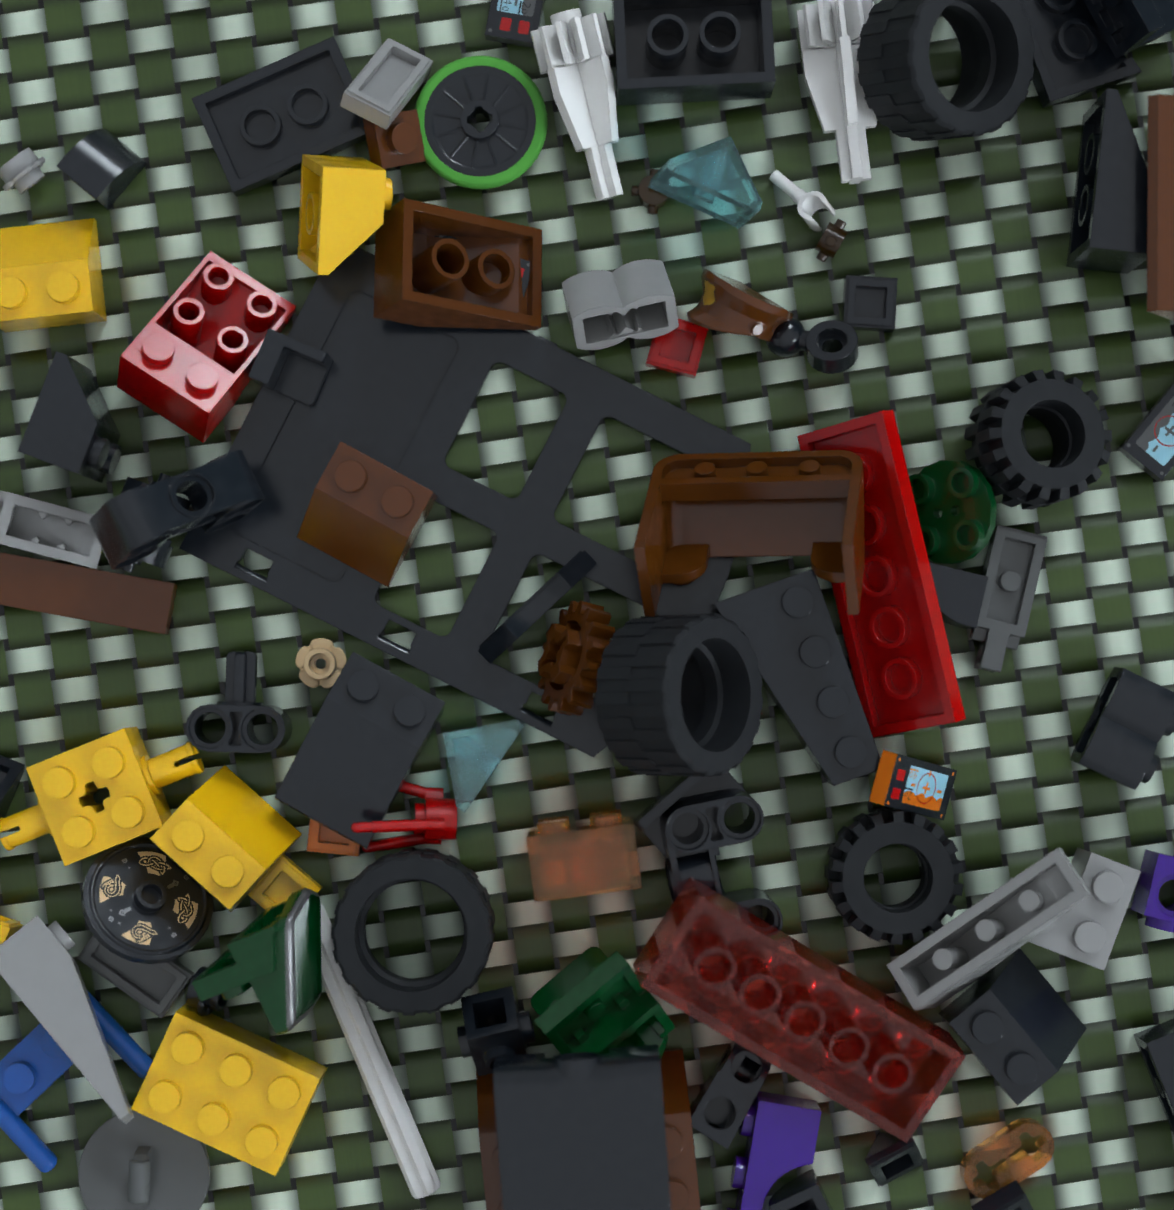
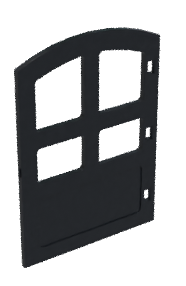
[179,247,751,757]

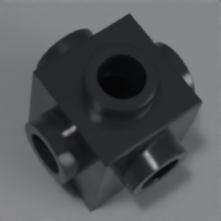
[457,986,536,1076]

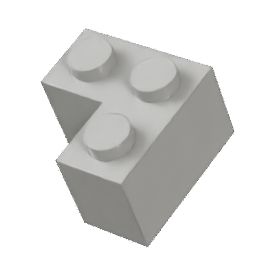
[1010,847,1141,971]

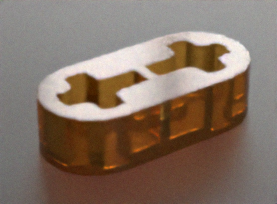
[960,1118,1054,1199]

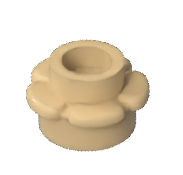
[295,638,347,689]

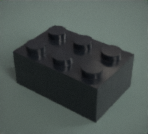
[612,0,776,106]

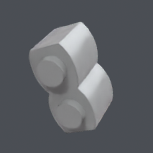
[562,259,679,350]

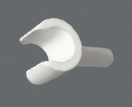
[769,170,836,232]

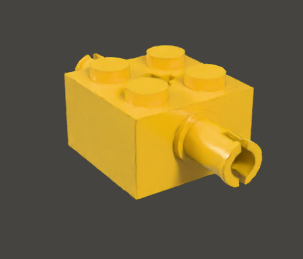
[0,727,204,866]

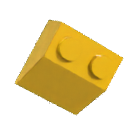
[297,154,393,275]
[0,218,107,332]
[150,765,302,912]

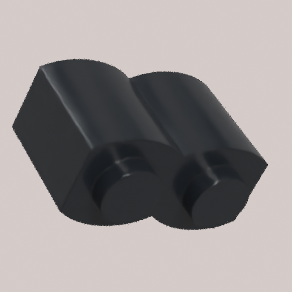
[1070,667,1174,790]

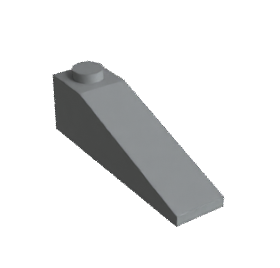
[886,848,1091,1011]
[0,915,134,1124]

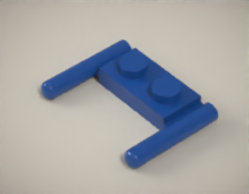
[0,990,153,1173]

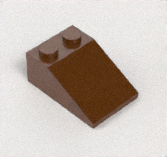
[373,198,542,330]

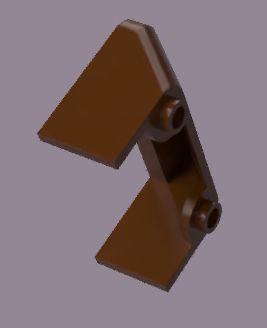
[633,450,865,616]

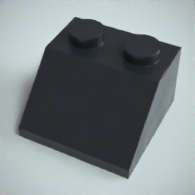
[18,351,122,483]
[939,948,1087,1105]

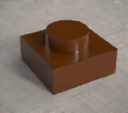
[363,109,426,169]

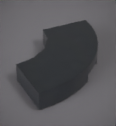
[478,550,597,664]

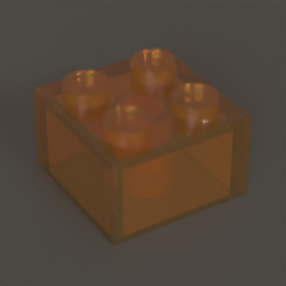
[526,809,642,902]

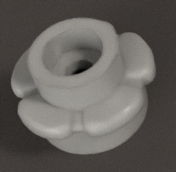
[0,147,45,194]

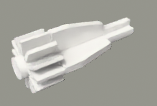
[796,0,877,185]
[530,8,623,201]

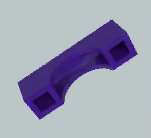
[726,1091,822,1210]

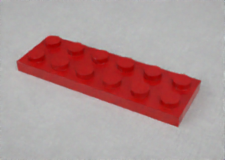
[797,409,966,737]

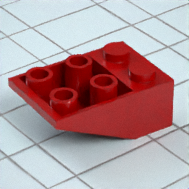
[117,251,296,443]

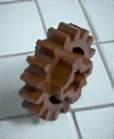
[538,600,615,716]

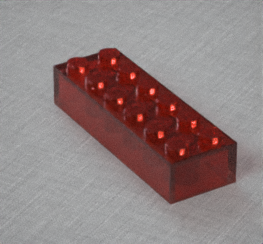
[633,877,966,1143]

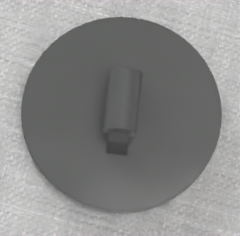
[78,1110,211,1210]

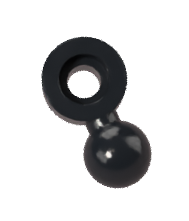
[766,317,858,374]

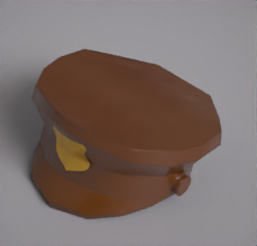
[687,269,794,342]

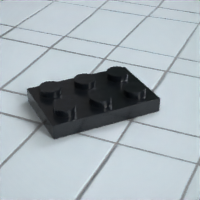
[192,36,366,197]

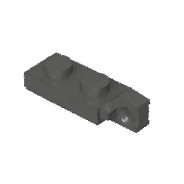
[970,525,1047,673]

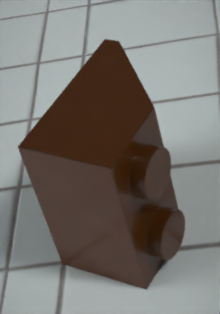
[297,441,438,587]

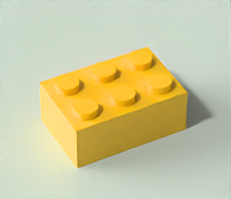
[131,1004,328,1176]

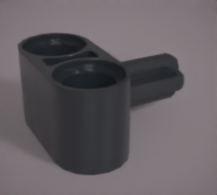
[185,651,292,753]

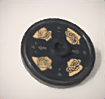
[81,837,213,964]

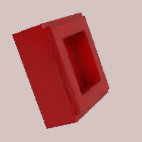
[646,319,708,378]

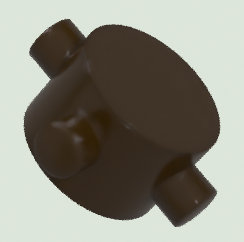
[631,169,676,215]
[815,219,848,262]

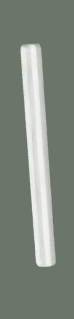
[320,904,440,1199]

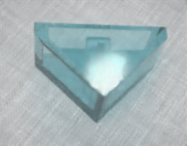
[648,136,762,229]
[443,719,526,812]

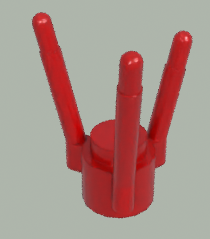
[351,782,457,853]

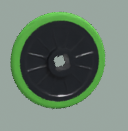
[415,56,547,189]

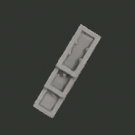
[0,490,102,569]

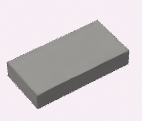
[340,38,433,130]

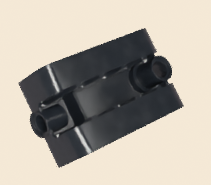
[493,1045,671,1210]

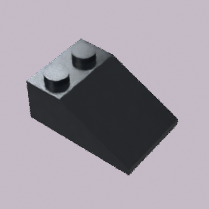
[1066,88,1148,274]
[274,652,446,849]

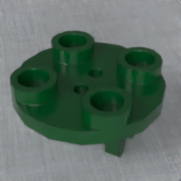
[909,460,997,564]

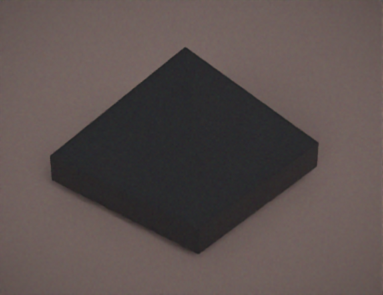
[865,1132,924,1186]

